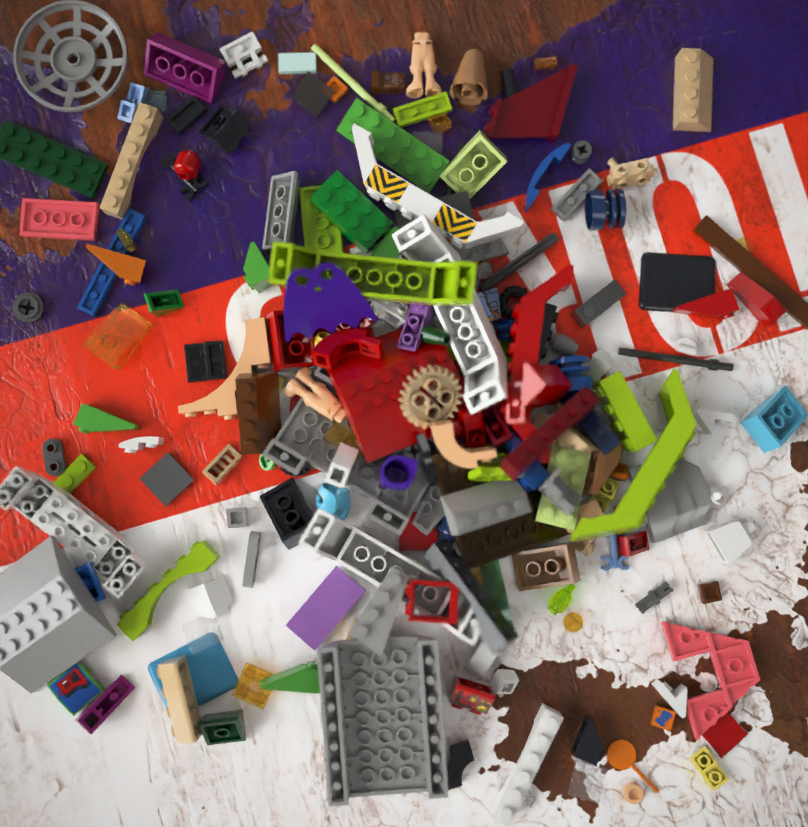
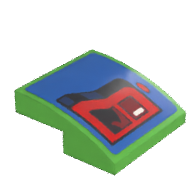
[47,661,104,716]

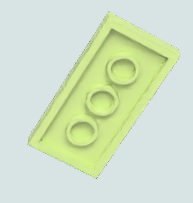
[535,445,591,531]

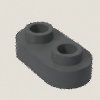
[42,439,67,477]

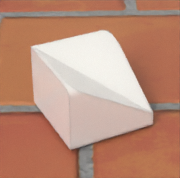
[490,669,519,694]

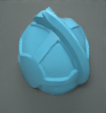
[316,483,351,520]

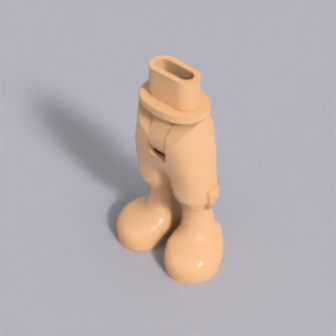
[406,33,441,99]
[284,367,347,424]

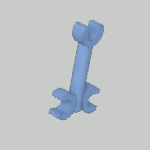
[600,534,629,571]

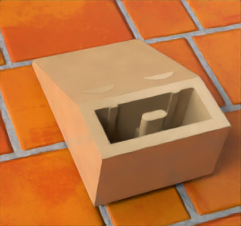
[533,412,599,454]

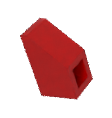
[454,404,486,448]

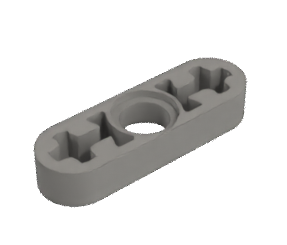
[242,531,261,588]

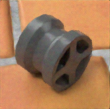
[570,141,592,164]

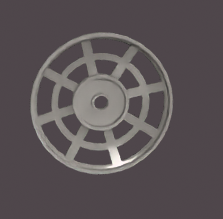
[13,0,128,112]

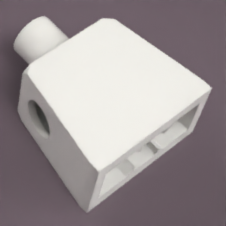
[704,520,756,564]

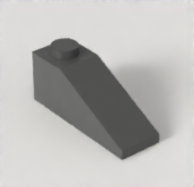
[570,279,627,329]

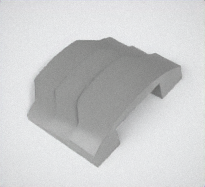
[628,456,712,543]

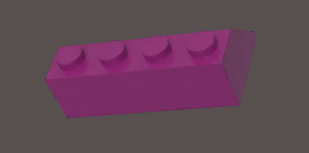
[144,32,227,104]

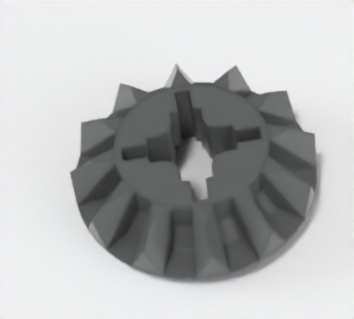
[13,292,44,323]

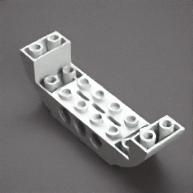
[0,466,145,598]

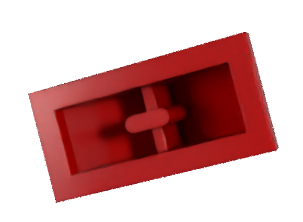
[617,531,650,557]

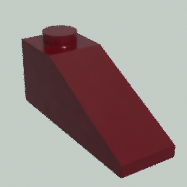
[482,404,514,447]

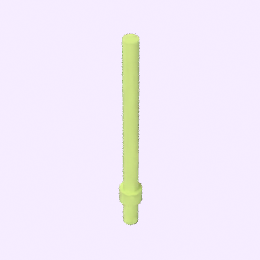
[311,44,396,123]

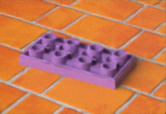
[285,565,366,651]

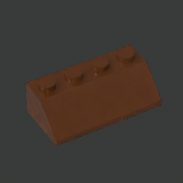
[235,372,282,455]

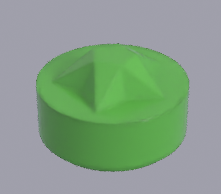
[259,453,277,471]

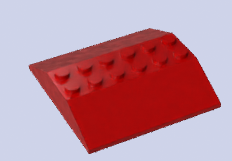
[326,327,466,463]

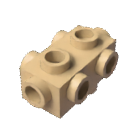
[607,158,655,190]

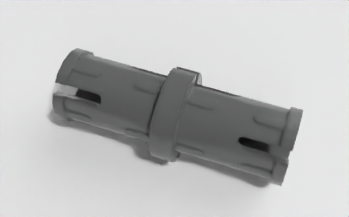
[635,581,673,614]

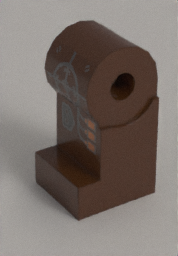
[371,70,406,95]

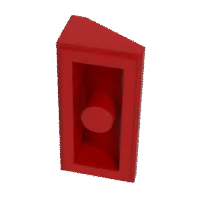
[506,382,531,423]

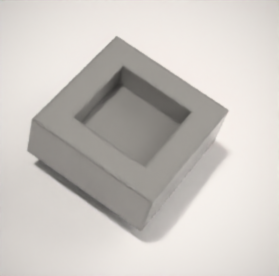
[226,507,248,528]

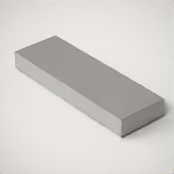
[551,168,603,222]

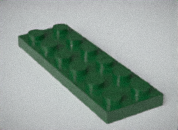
[0,120,109,200]

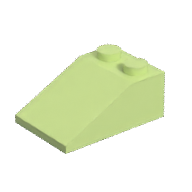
[440,131,507,200]

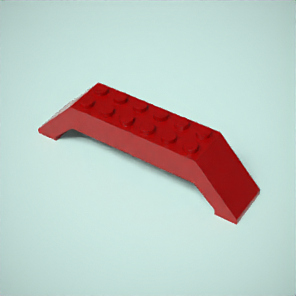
[499,265,574,464]

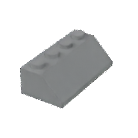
[440,480,532,535]

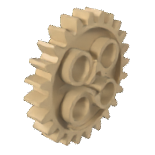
[399,365,463,429]

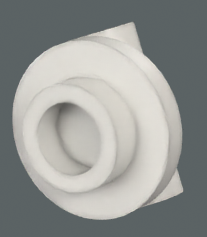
[676,337,697,356]
[709,486,728,505]

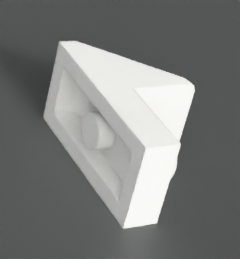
[691,408,735,435]
[652,679,687,718]

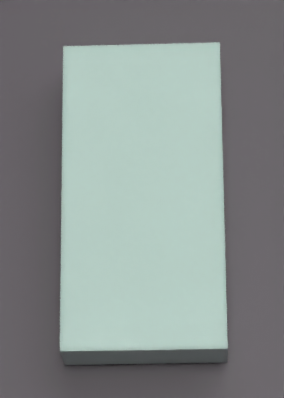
[278,52,317,74]

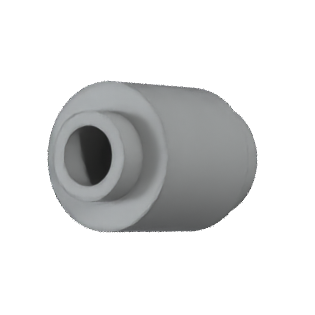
[549,332,579,356]

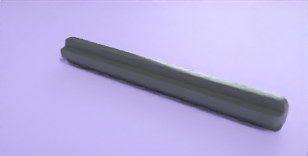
[479,233,558,292]

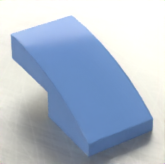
[117,82,150,123]

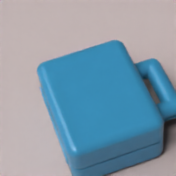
[147,632,239,708]

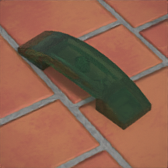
[479,560,514,628]

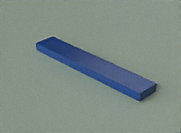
[77,208,147,317]

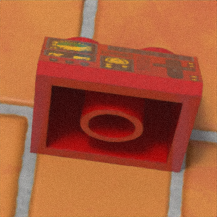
[448,676,495,715]

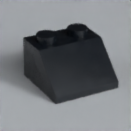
[198,104,252,154]

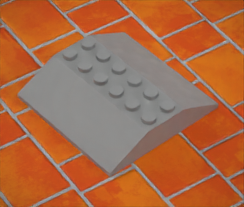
[0,535,117,694]

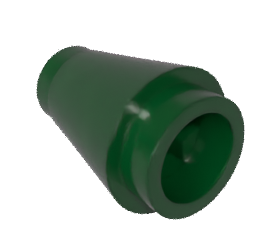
[420,325,450,346]

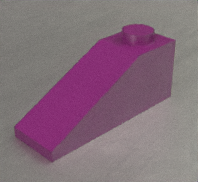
[74,674,135,735]

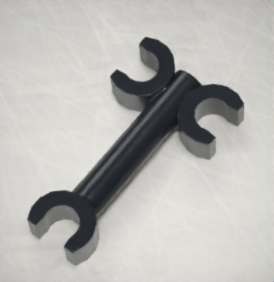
[161,153,208,202]

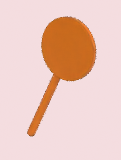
[607,739,659,793]

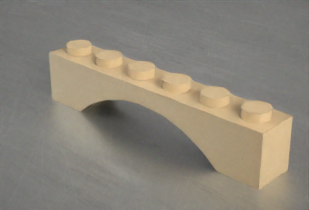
[100,102,163,220]

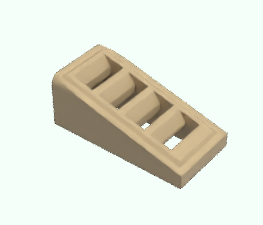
[202,444,243,486]

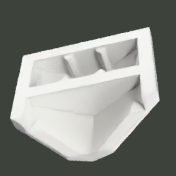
[188,575,234,619]

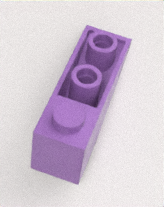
[397,304,436,352]

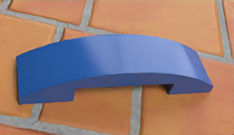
[524,143,571,212]

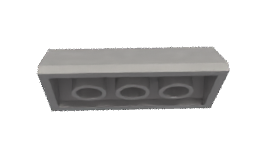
[262,171,301,251]

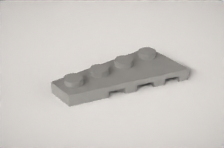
[412,483,445,536]

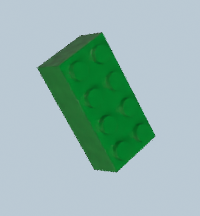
[310,170,393,254]

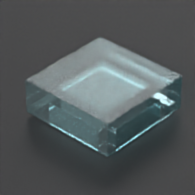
[146,91,167,111]

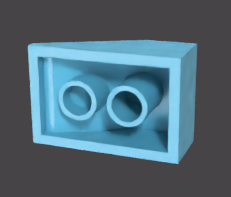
[740,385,808,453]

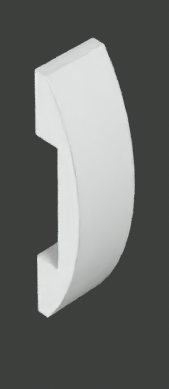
[463,602,520,679]

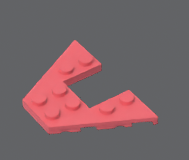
[661,622,760,740]

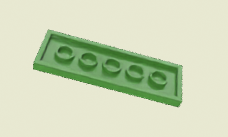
[336,98,450,194]

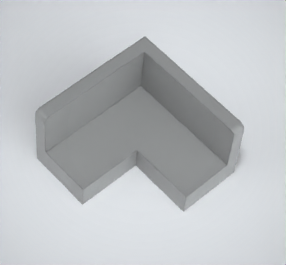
[538,468,583,516]

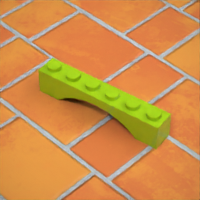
[116,540,221,641]

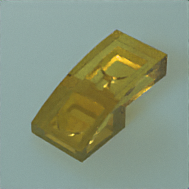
[324,421,363,462]

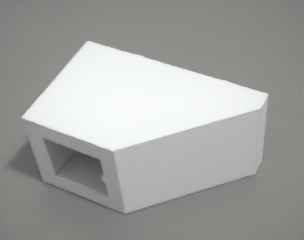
[325,442,359,489]

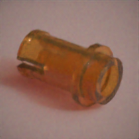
[533,54,557,71]

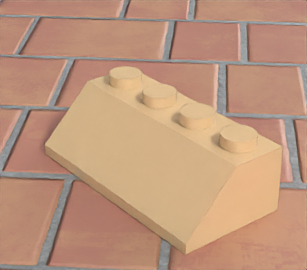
[673,48,713,132]
[157,655,202,744]

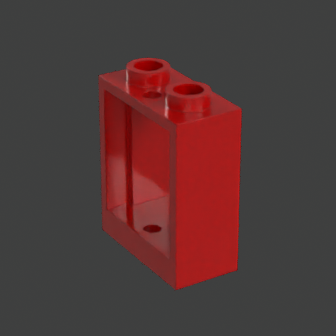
[405,578,459,624]

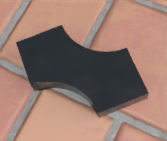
[416,434,437,487]
[446,740,475,790]

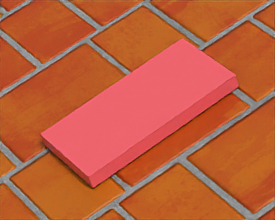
[19,198,100,241]

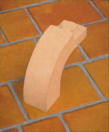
[431,420,497,468]

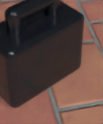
[639,252,716,312]

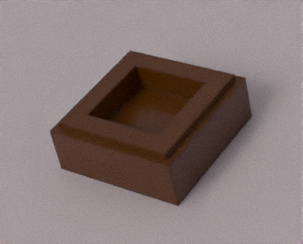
[697,580,722,604]

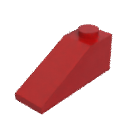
[726,272,787,327]
[673,288,740,320]

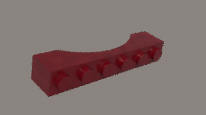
[500,386,600,482]

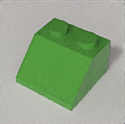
[243,241,275,294]

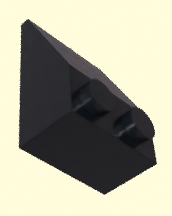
[259,477,314,550]

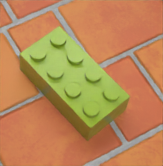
[592,371,658,452]

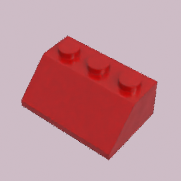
[266,310,316,372]

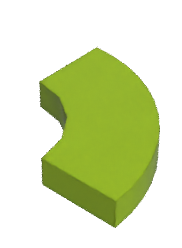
[468,466,525,482]

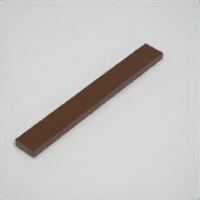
[692,215,808,330]

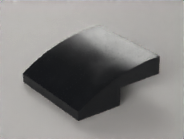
[184,340,227,383]

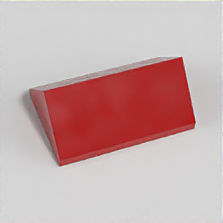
[523,363,573,405]

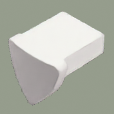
[584,350,613,383]

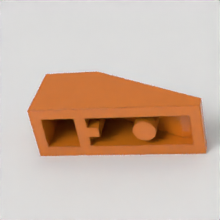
[86,244,146,286]

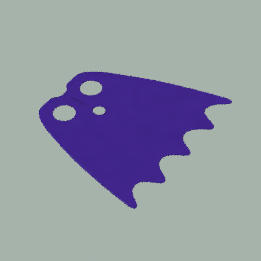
[284,263,378,342]

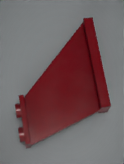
[484,63,578,143]

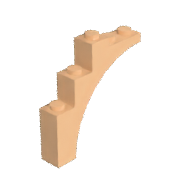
[178,317,273,420]

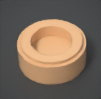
[623,782,644,804]

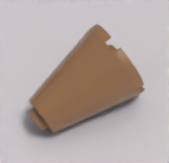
[450,49,488,106]

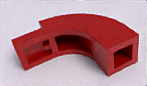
[311,329,384,370]

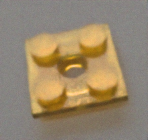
[232,662,274,710]

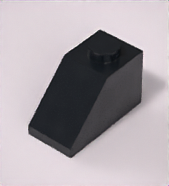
[571,715,604,766]

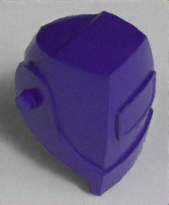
[379,455,418,490]

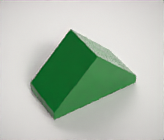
[144,289,184,317]

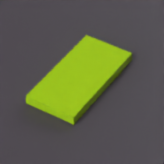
[299,185,344,253]

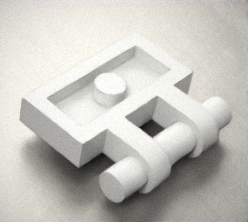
[219,31,268,78]

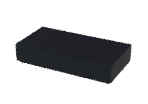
[166,95,207,135]

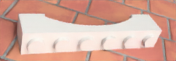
[490,703,564,826]

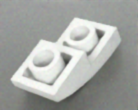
[119,436,164,453]

